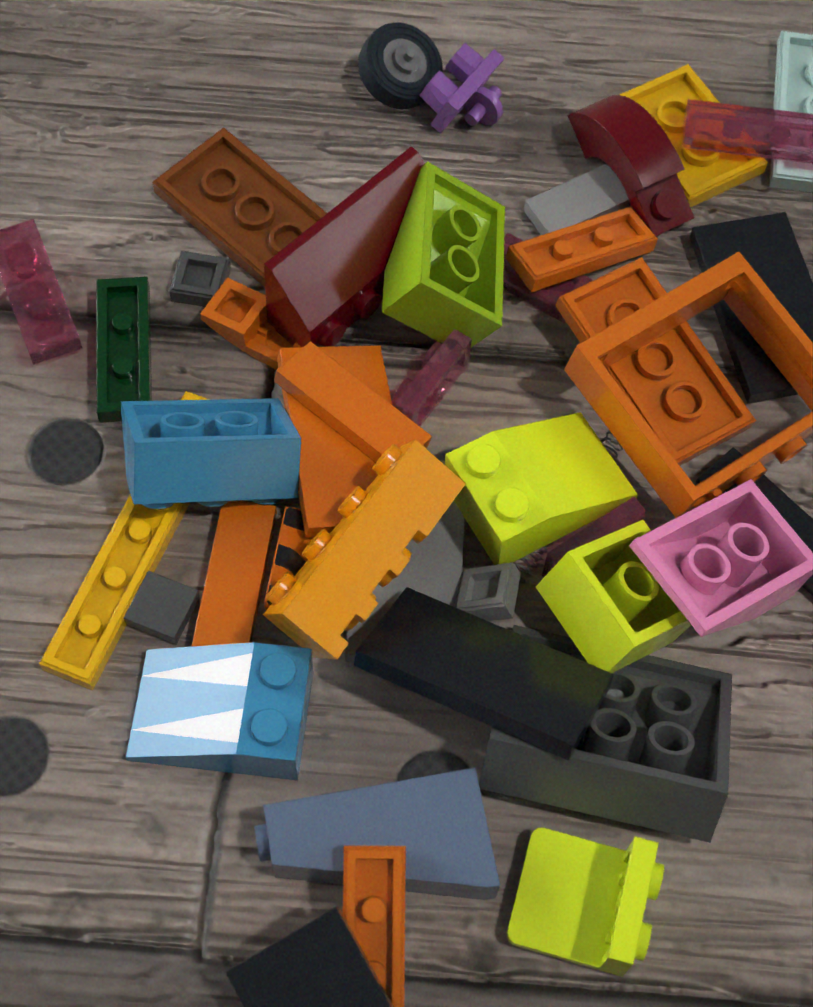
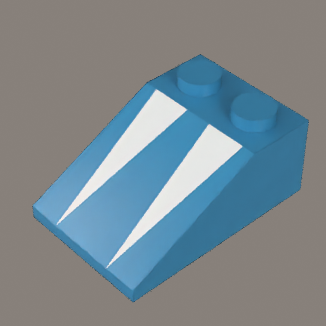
[126,642,314,781]

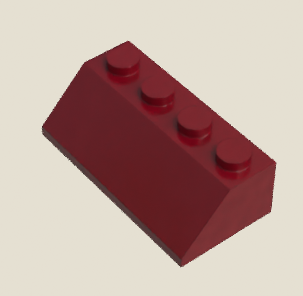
[264,147,425,347]

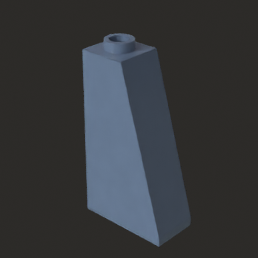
[254,768,500,900]

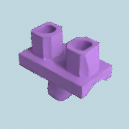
[420,43,505,133]

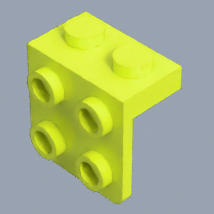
[507,828,664,977]

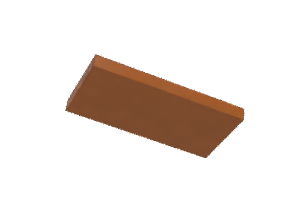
[152,127,327,287]

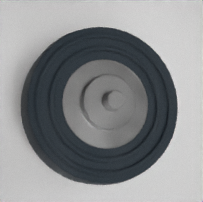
[358,22,443,110]

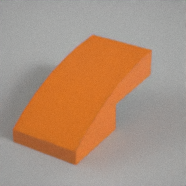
[200,277,301,370]

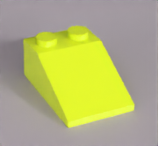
[445,412,638,565]

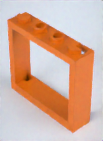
[564,252,813,518]

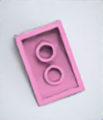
[629,479,813,637]

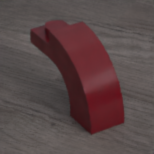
[567,95,695,236]

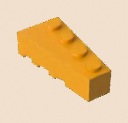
[263,440,466,660]

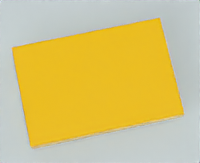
[620,64,768,208]

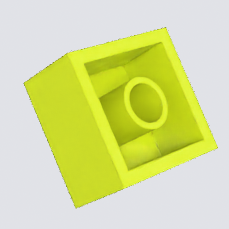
[536,520,691,673]

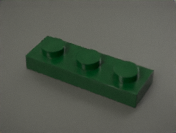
[96,277,152,423]

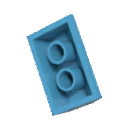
[121,398,301,509]

